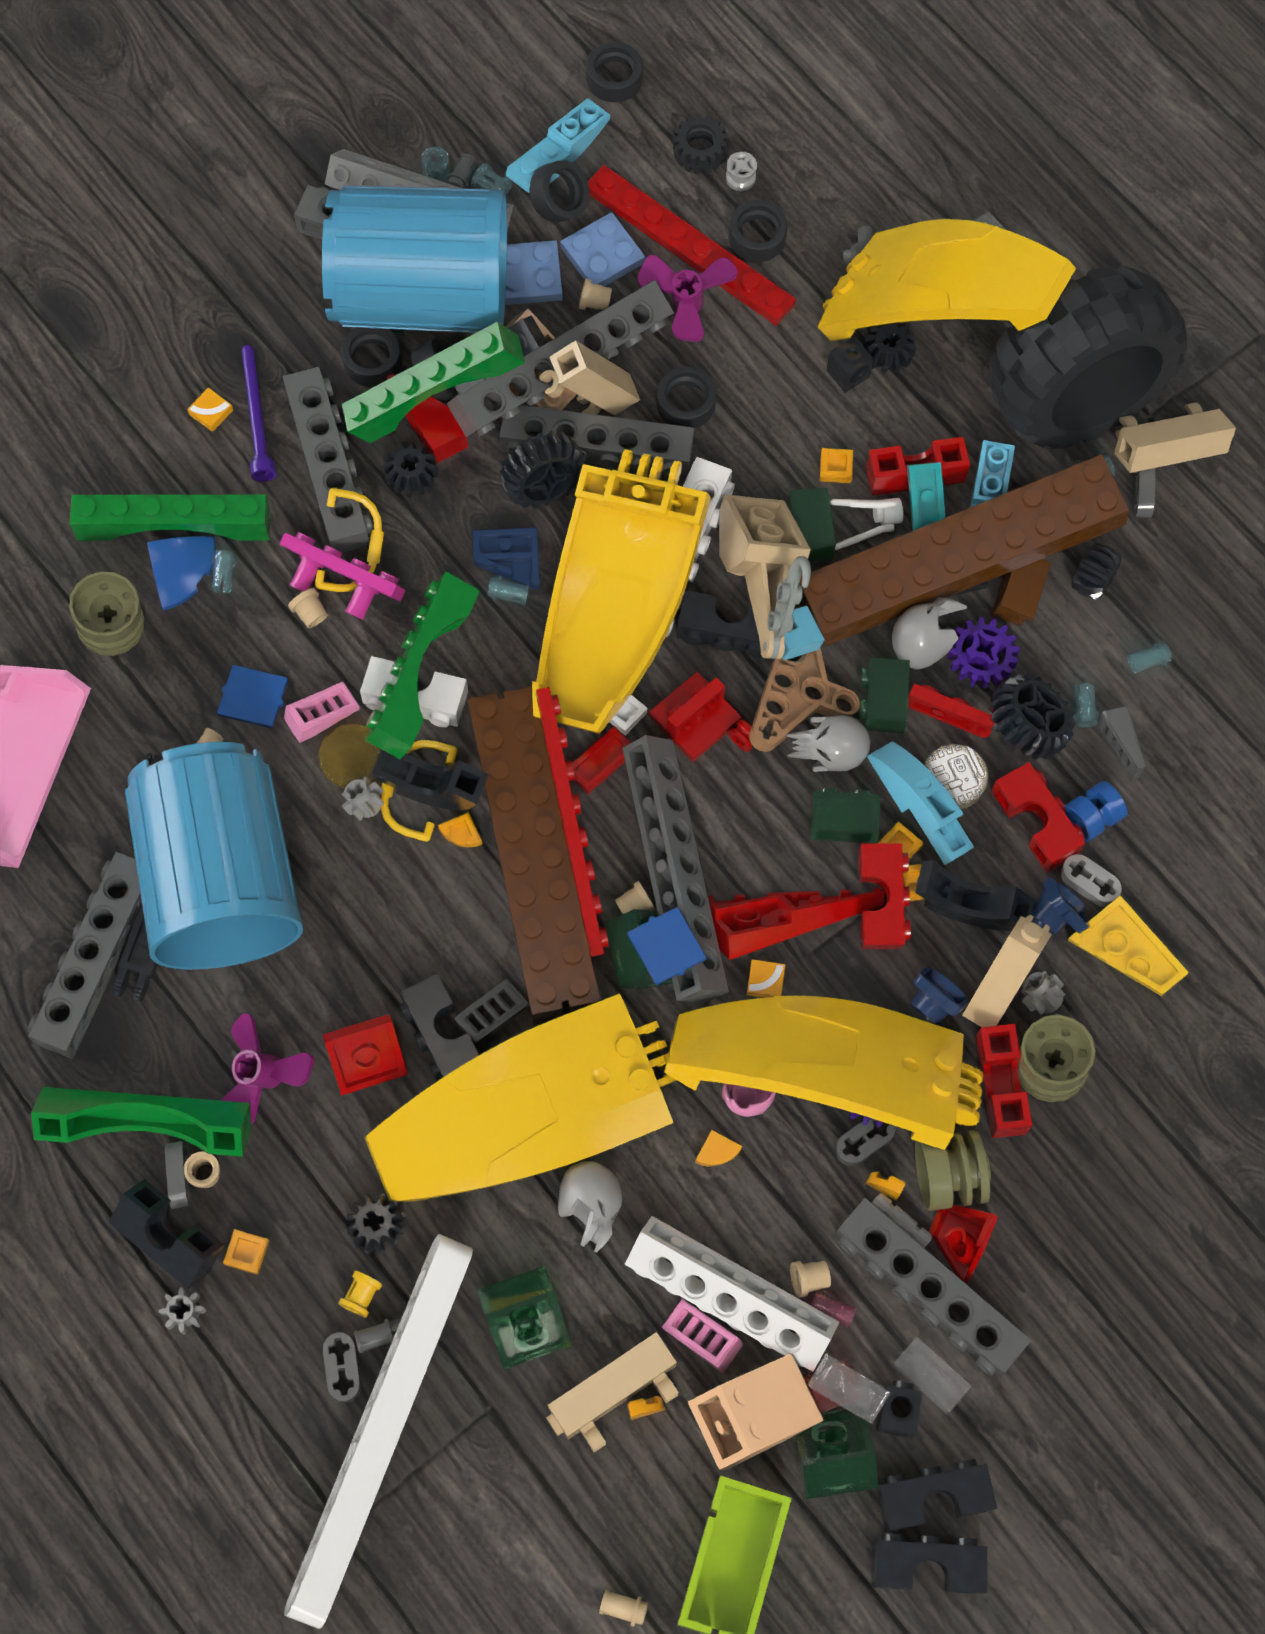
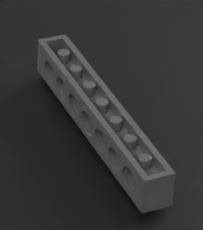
[447,280,674,437]
[622,735,729,1003]

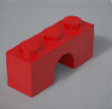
[866,437,970,496]
[991,762,1085,873]
[858,843,911,949]
[975,1024,1032,1138]

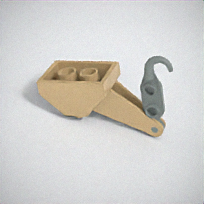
[719,494,811,659]

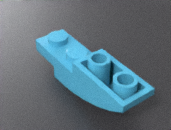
[506,98,610,193]
[970,440,1015,508]
[867,741,974,865]

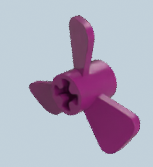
[638,255,737,342]
[221,1013,314,1125]

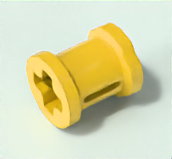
[338,1271,382,1318]

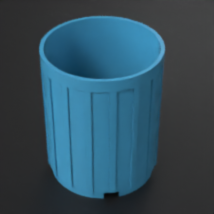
[322,186,507,333]
[125,742,303,970]

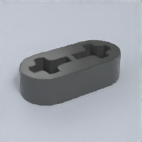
[1133,468,1156,518]
[835,1119,896,1166]
[165,1141,191,1209]
[323,1332,361,1403]

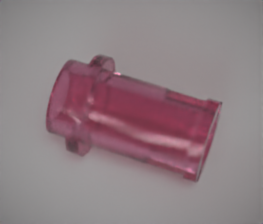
[810,1291,856,1329]

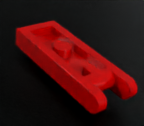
[906,683,995,738]

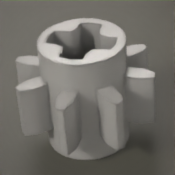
[341,777,384,821]
[1021,971,1065,1015]
[159,1287,206,1335]

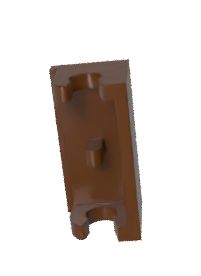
[990,559,1051,626]

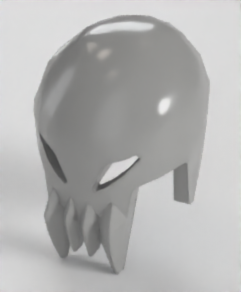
[892,597,967,670]
[786,715,871,772]
[558,1161,622,1252]

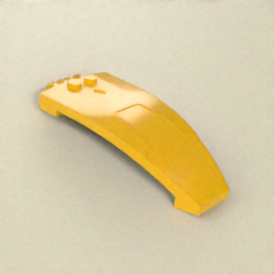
[817,219,1076,341]
[532,449,711,733]
[364,994,677,1202]
[664,996,983,1150]

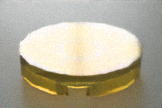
[319,724,380,788]

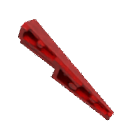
[708,888,884,960]

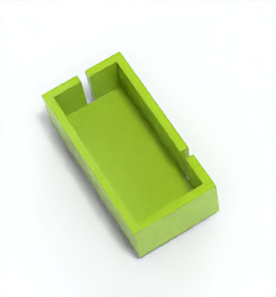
[677,1476,792,1634]

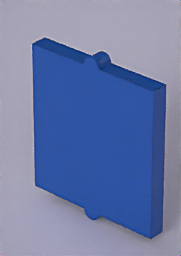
[217,665,288,729]
[627,907,706,986]

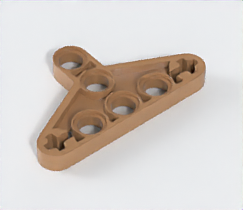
[749,647,860,752]

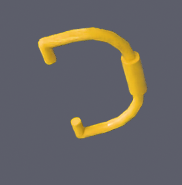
[315,488,384,592]
[380,740,458,842]

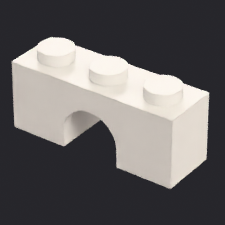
[360,656,468,727]

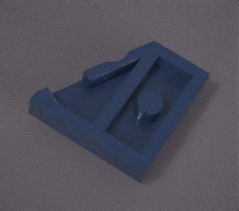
[473,527,540,590]

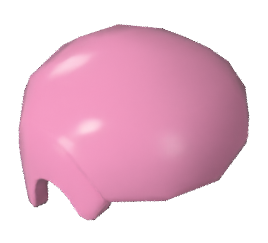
[722,1083,776,1117]

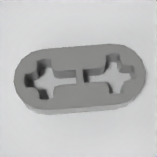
[1061,854,1122,907]

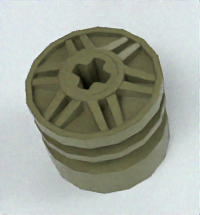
[69,572,145,656]
[1018,1015,1096,1103]
[915,1130,991,1211]

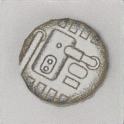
[924,744,989,809]

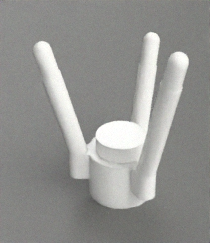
[831,498,903,551]

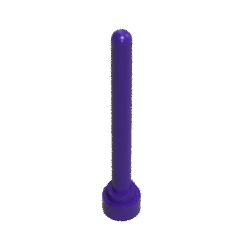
[241,345,277,482]

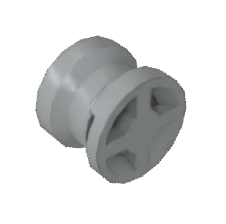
[726,152,757,191]

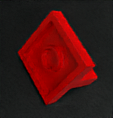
[649,672,742,762]
[322,1014,408,1096]

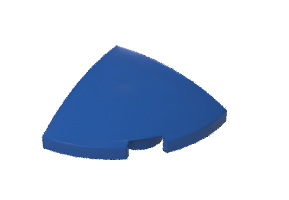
[147,536,216,611]

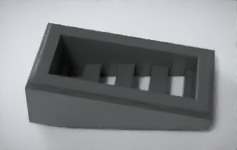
[1097,707,1146,780]
[454,979,529,1049]

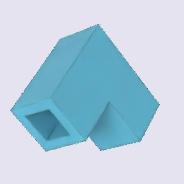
[782,606,825,660]

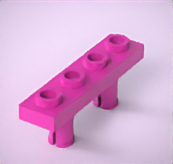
[280,532,406,620]

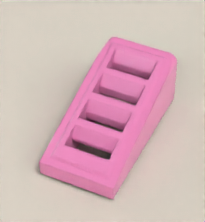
[284,682,360,743]
[662,1298,743,1373]

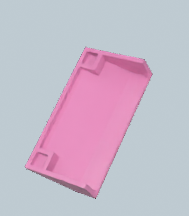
[0,665,91,868]

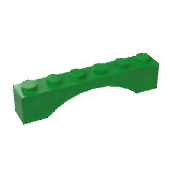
[342,322,525,443]
[70,494,271,541]
[365,572,480,759]
[31,1087,251,1156]

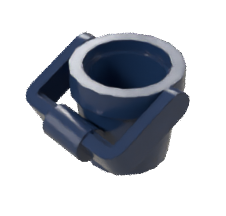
[1032,877,1090,935]
[910,966,971,1025]

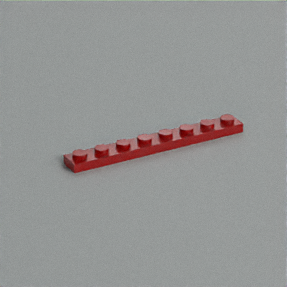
[588,165,796,326]
[536,687,609,957]

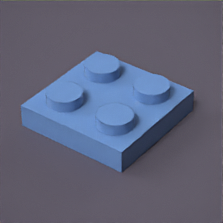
[560,212,645,286]
[505,240,562,305]

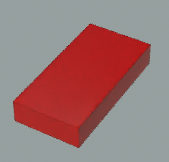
[572,726,631,795]

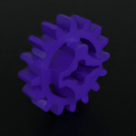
[947,617,1020,689]

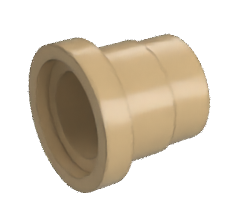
[579,278,612,310]
[288,588,328,628]
[615,881,656,921]
[184,1152,220,1188]
[790,1261,831,1298]

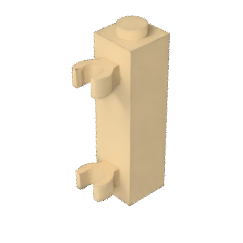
[539,340,640,416]
[1114,402,1236,473]
[962,915,1052,1027]
[546,1332,679,1452]

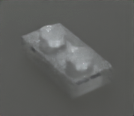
[893,1337,972,1415]
[808,1353,890,1424]

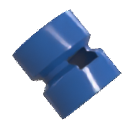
[1064,781,1128,842]

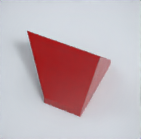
[929,1205,998,1285]

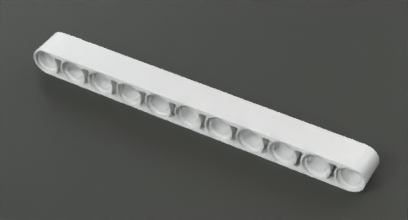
[284,1234,473,1629]

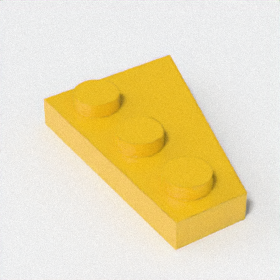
[1068,896,1189,996]

